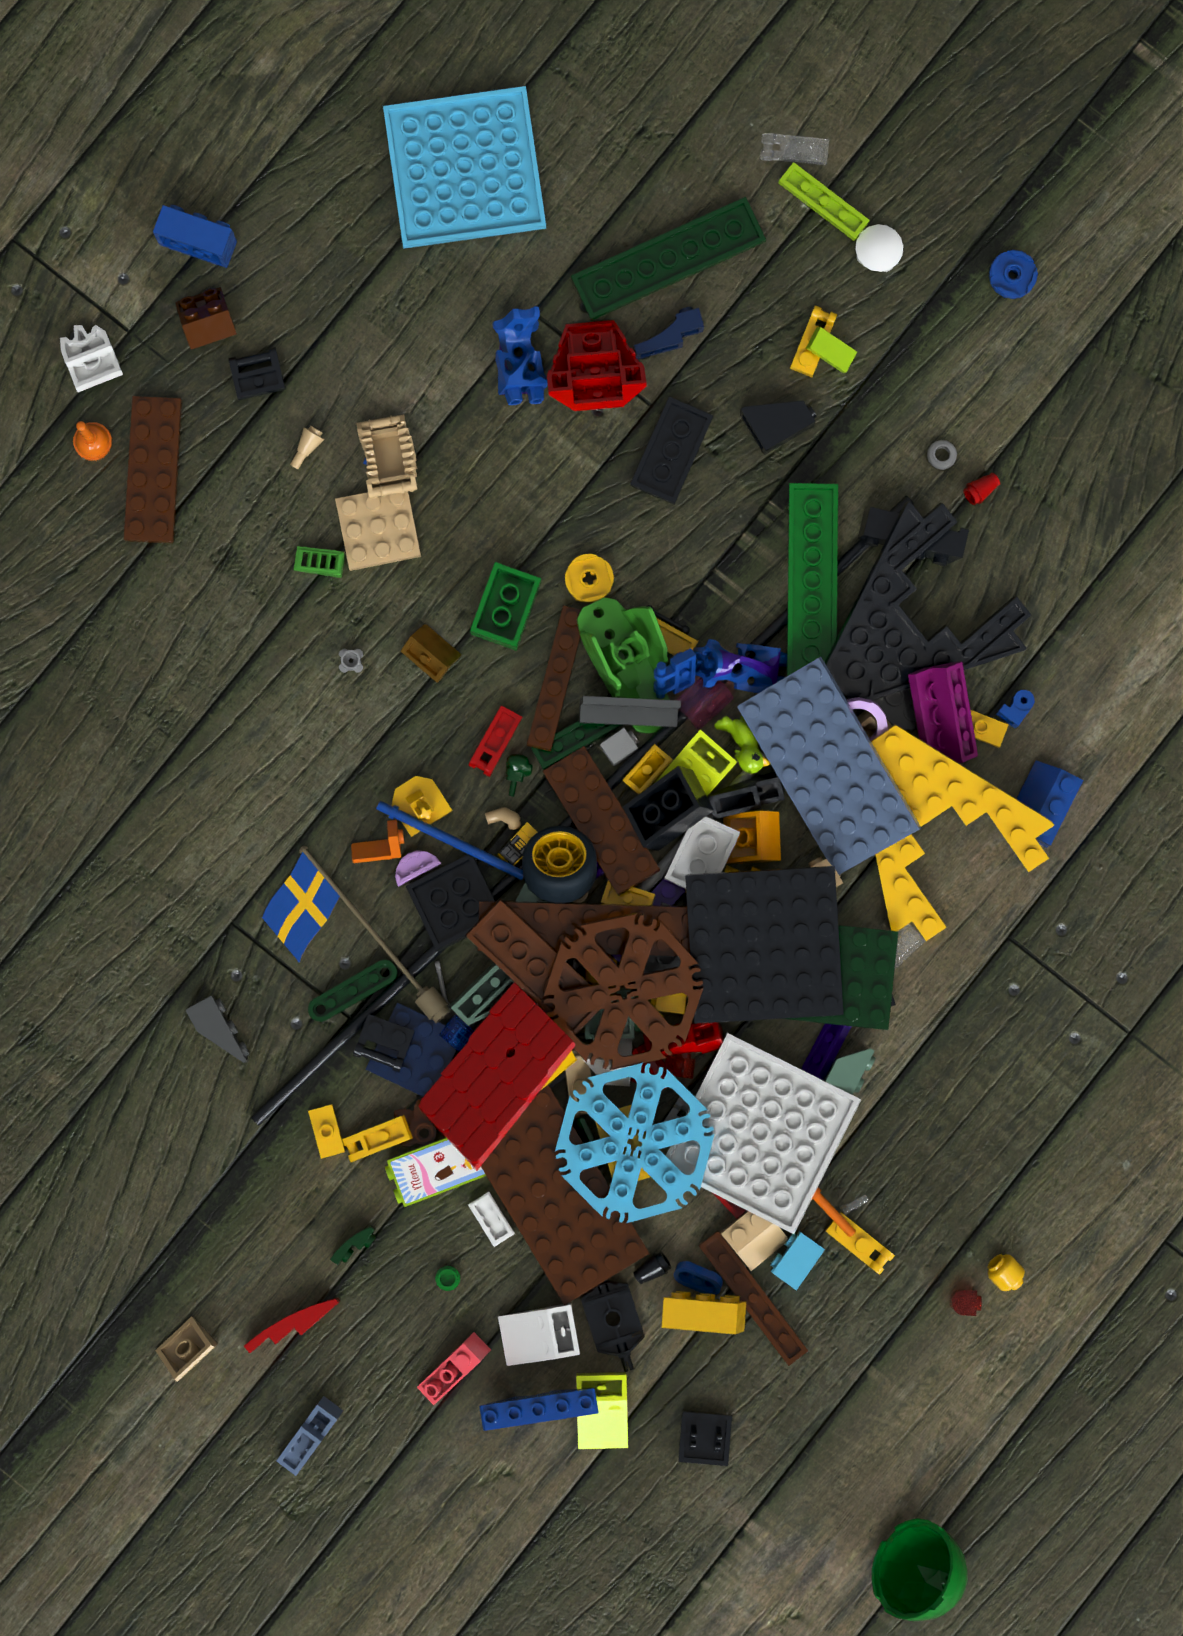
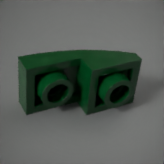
[330,1226,376,1265]

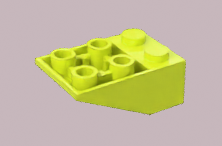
[655,730,737,797]
[576,1372,628,1449]

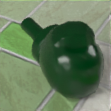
[506,754,533,797]

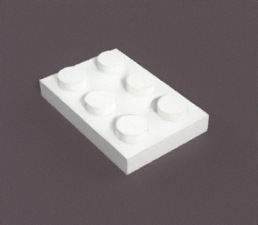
[664,817,740,889]

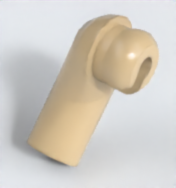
[485,807,521,830]

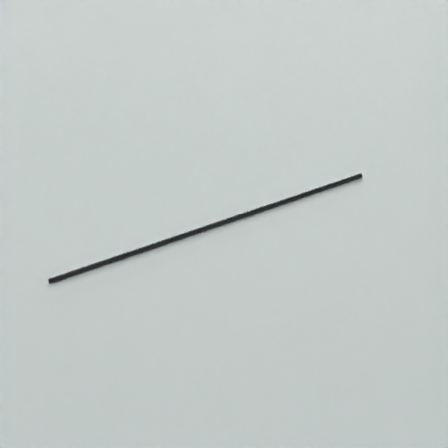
[251,496,914,1126]

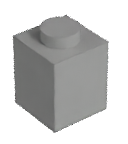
[600,728,639,767]

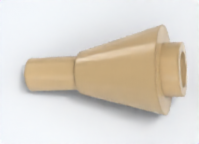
[290,425,325,469]

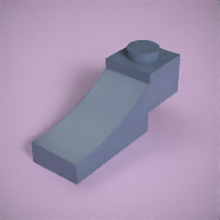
[276,1396,343,1476]

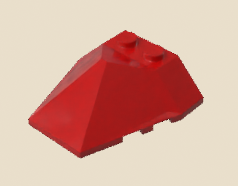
[547,320,647,411]

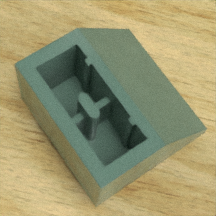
[823,1048,876,1095]

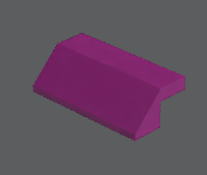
[908,662,978,763]

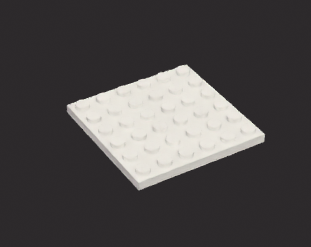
[666,1033,861,1234]

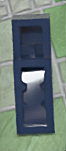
[634,307,704,359]

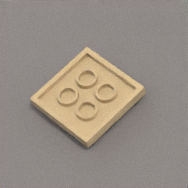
[335,491,421,571]

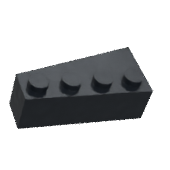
[858,507,969,566]

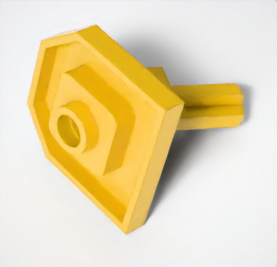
[391,776,452,837]

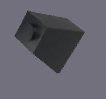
[740,401,817,455]

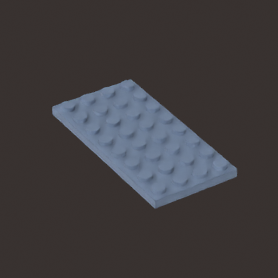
[737,657,922,874]

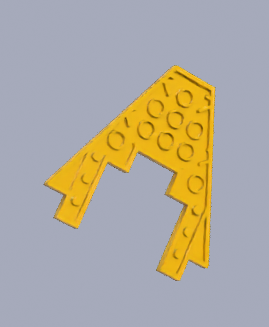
[871,724,1054,941]

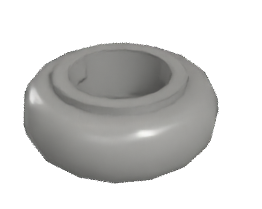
[927,440,957,470]

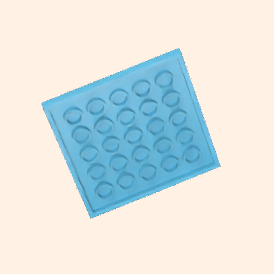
[383,86,546,249]

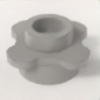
[339,649,363,673]

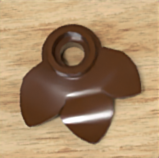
[394,1099,437,1147]

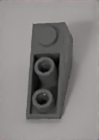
[186,996,250,1063]

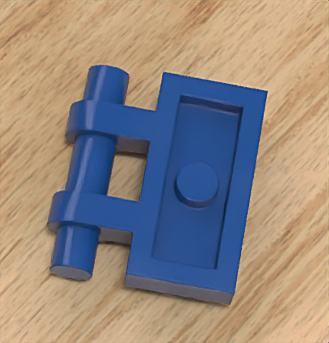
[653,648,696,699]

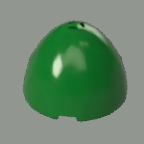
[872,1518,968,1621]

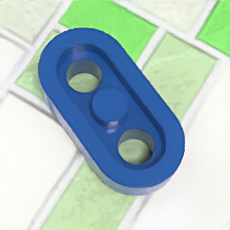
[674,1261,723,1295]

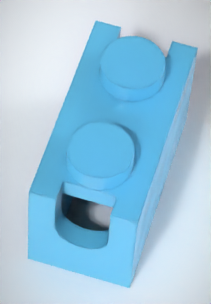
[770,1231,825,1290]

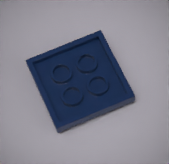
[365,1003,457,1097]

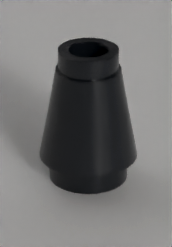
[633,1251,672,1284]

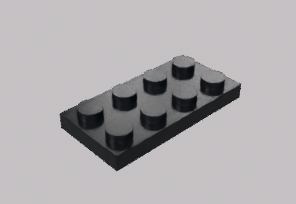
[630,397,713,505]

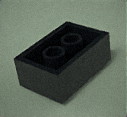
[623,766,714,851]

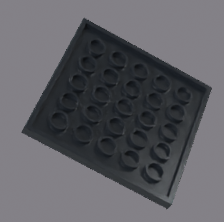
[685,866,844,1023]

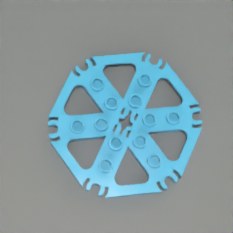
[555,1063,714,1223]

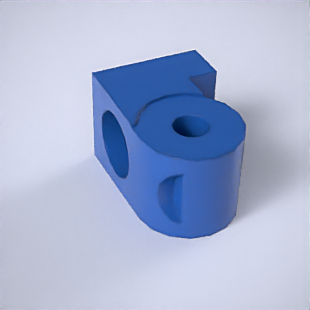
[995,690,1035,729]

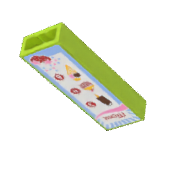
[385,1138,486,1207]

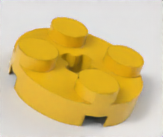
[565,554,614,603]

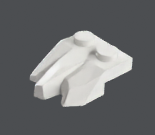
[60,325,123,392]

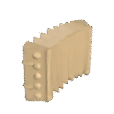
[356,414,417,498]

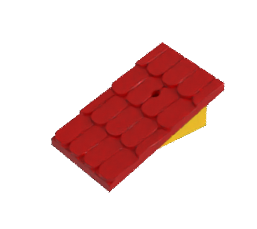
[418,982,577,1171]

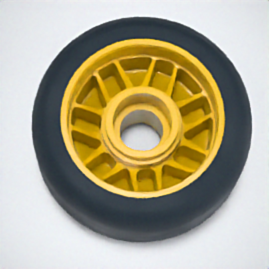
[522,826,597,903]

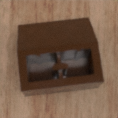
[175,287,237,350]

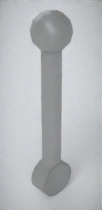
[435,961,451,1010]

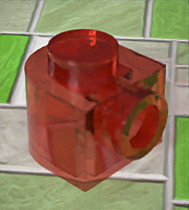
[664,1053,696,1079]
[950,1289,982,1316]

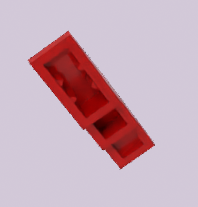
[244,1297,340,1353]

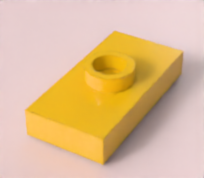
[970,710,1009,748]
[308,1104,345,1159]

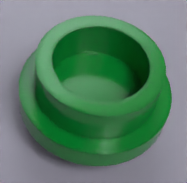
[435,1266,460,1291]

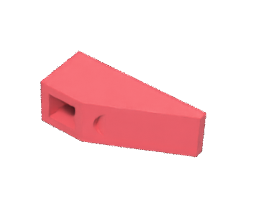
[417,1332,491,1405]

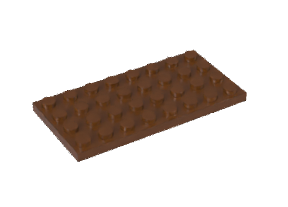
[481,1085,649,1305]

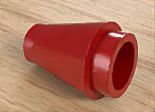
[963,473,1000,505]

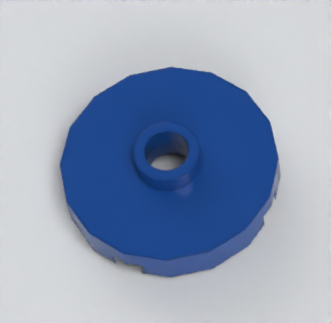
[989,250,1038,299]

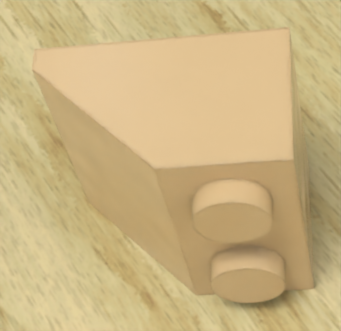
[720,1210,788,1271]

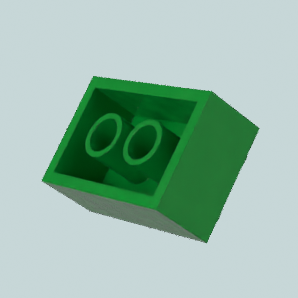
[470,562,541,651]

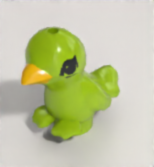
[714,716,770,774]

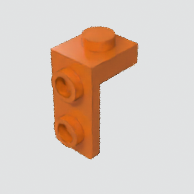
[351,820,405,863]

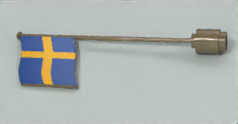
[262,846,451,1023]

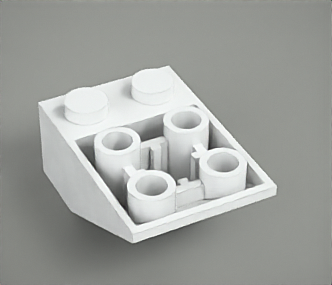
[498,1303,580,1366]

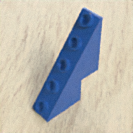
[479,1388,599,1431]

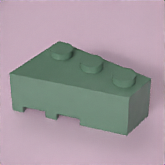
[449,962,529,1025]

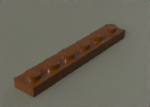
[527,605,581,752]
[698,1231,808,1366]

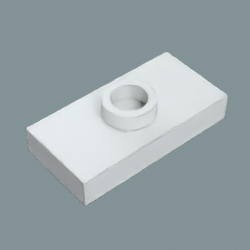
[468,1192,515,1247]

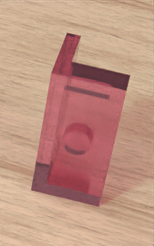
[676,677,734,731]

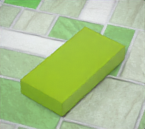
[806,327,857,373]

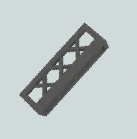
[579,696,681,727]

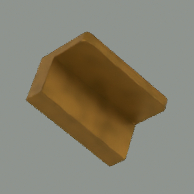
[401,624,461,683]

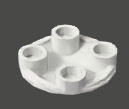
[855,224,903,272]

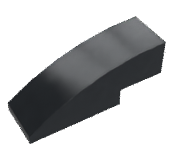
[708,772,785,819]

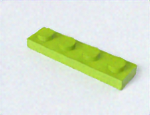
[778,162,870,241]

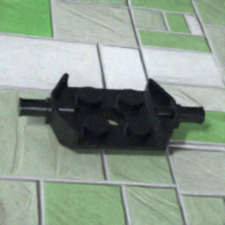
[581,1280,645,1372]

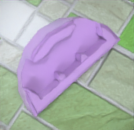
[395,851,441,887]

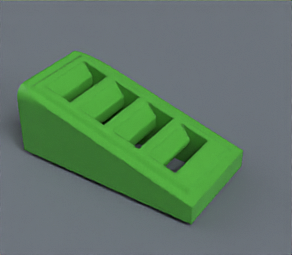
[293,546,346,578]

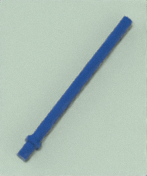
[376,801,524,880]

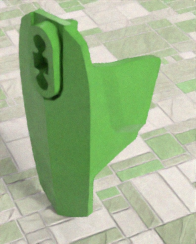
[577,598,670,733]

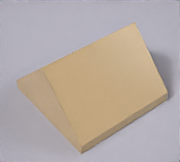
[155,1316,218,1382]

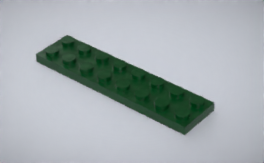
[571,197,766,321]

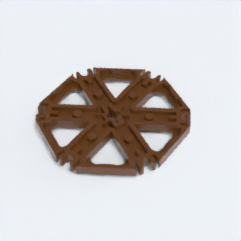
[543,912,704,1070]

